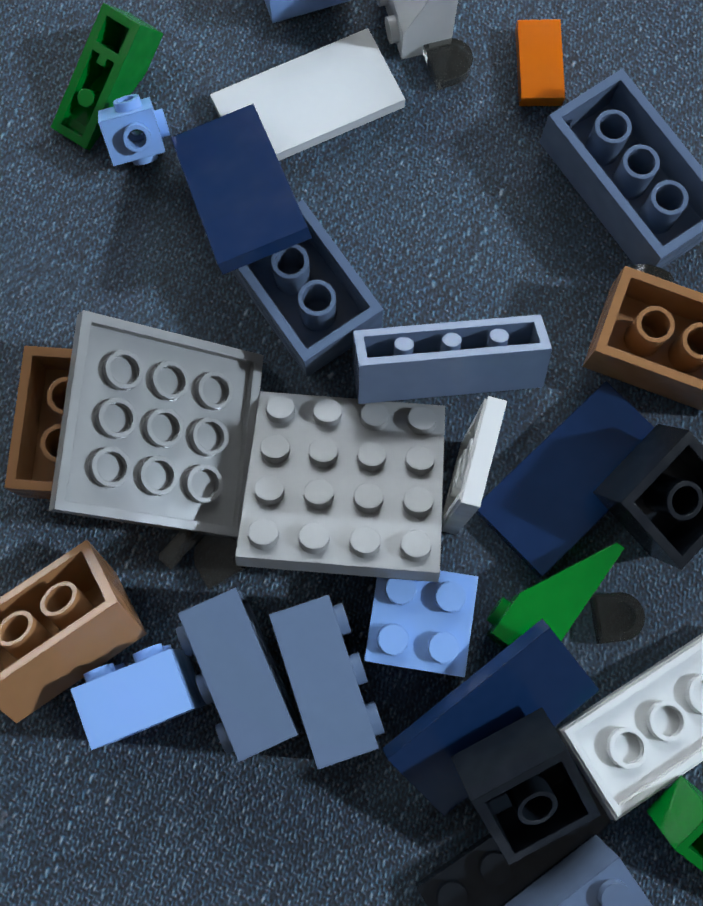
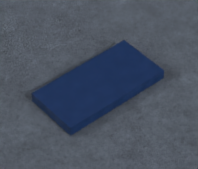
[171,104,312,275]
[476,381,654,578]
[382,619,599,816]

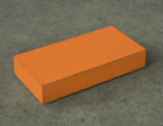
[515,19,565,106]

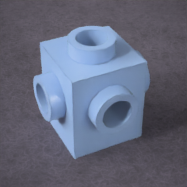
[98,94,170,166]

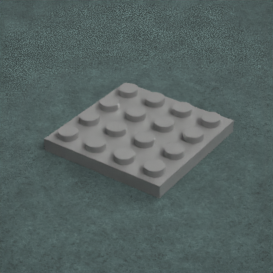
[49,310,264,539]
[235,391,445,582]

